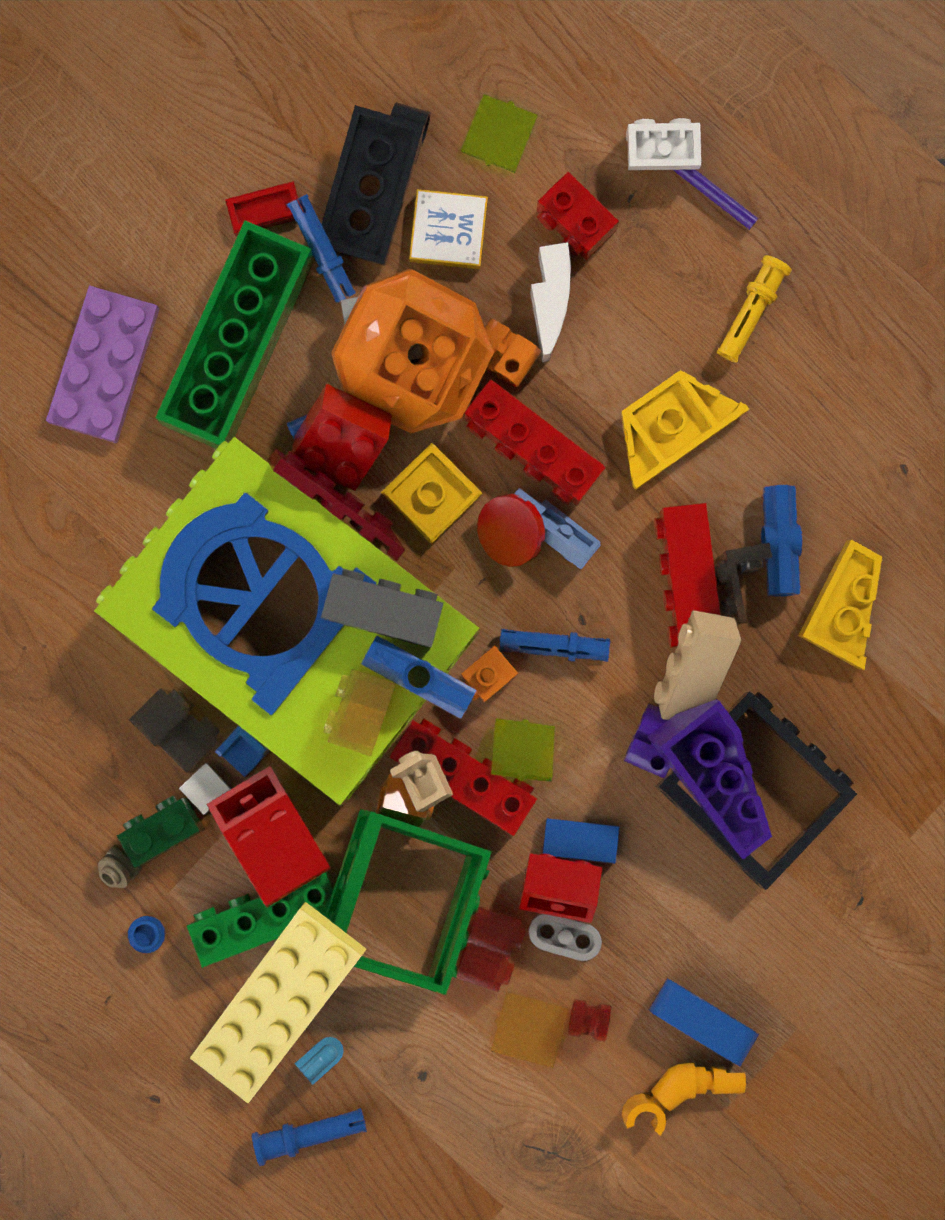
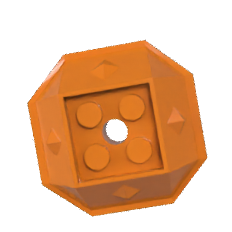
[331,269,494,433]

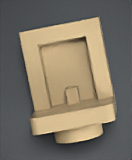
[390,751,453,812]

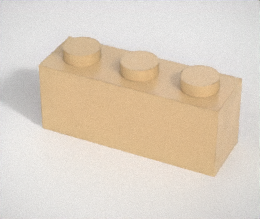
[654,610,742,720]

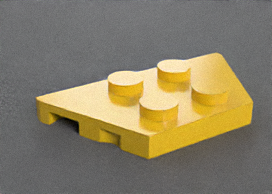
[621,370,749,491]

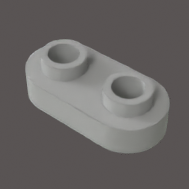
[529,914,602,961]

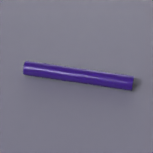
[673,169,759,230]

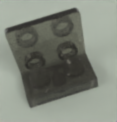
[714,543,772,627]

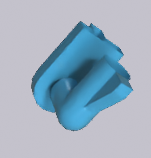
[295,1037,344,1085]

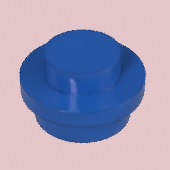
[128,916,165,953]

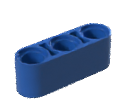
[649,978,759,1067]

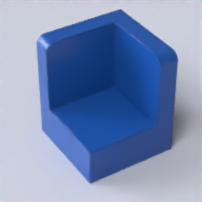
[215,726,270,777]

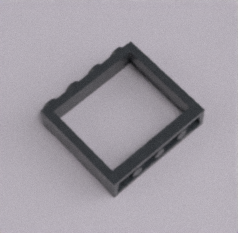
[655,691,857,890]

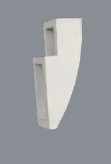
[530,242,571,362]

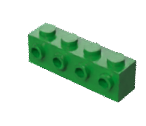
[187,871,334,968]

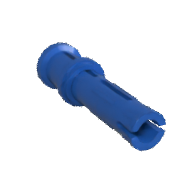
[252,1108,367,1166]

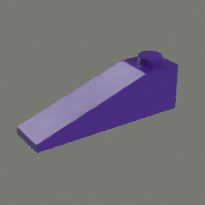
[648,699,772,859]

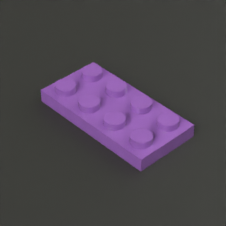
[46,285,159,443]

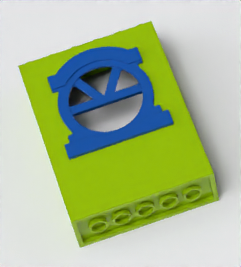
[94,437,480,806]

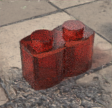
[456,905,526,992]

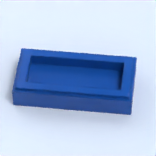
[542,818,619,863]

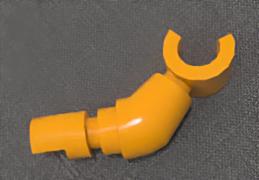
[622,1063,746,1136]

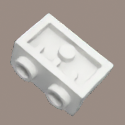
[626,118,701,170]

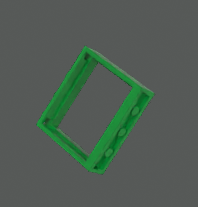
[325,809,492,995]

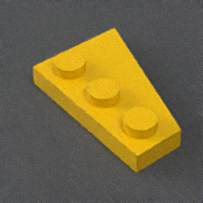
[798,540,882,670]

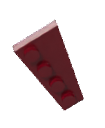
[267,449,405,561]

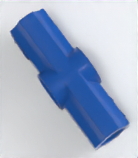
[761,485,802,597]
[361,636,477,719]

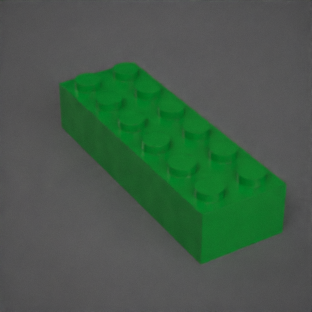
[155,220,314,449]

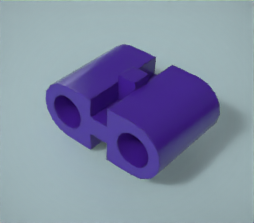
[624,703,670,779]

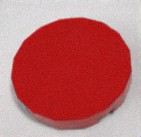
[477,493,545,567]

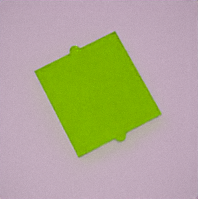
[461,94,538,173]
[491,718,555,782]

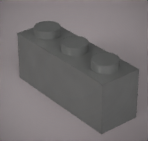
[321,569,443,648]

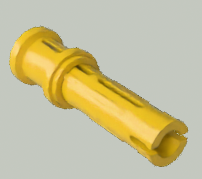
[717,255,792,363]

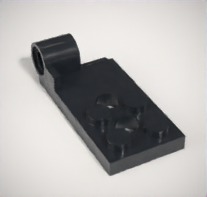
[321,102,431,266]

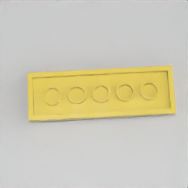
[190,902,366,1103]

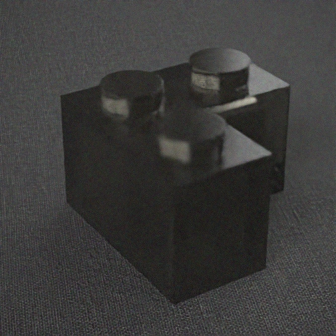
[129,688,223,773]

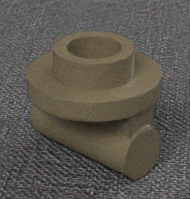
[98,845,143,888]

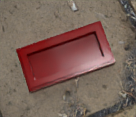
[225,181,301,236]

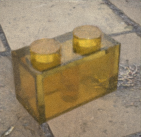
[323,669,395,756]

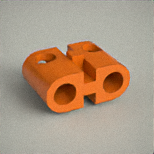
[485,319,542,388]

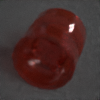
[568,999,611,1042]

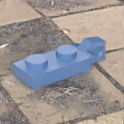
[514,488,601,569]

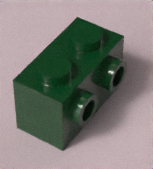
[117,796,205,868]

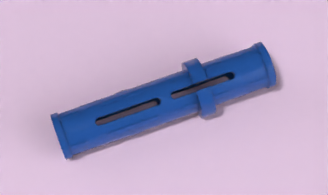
[286,194,356,303]
[499,628,610,662]

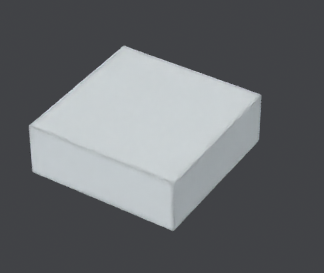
[179,763,231,815]

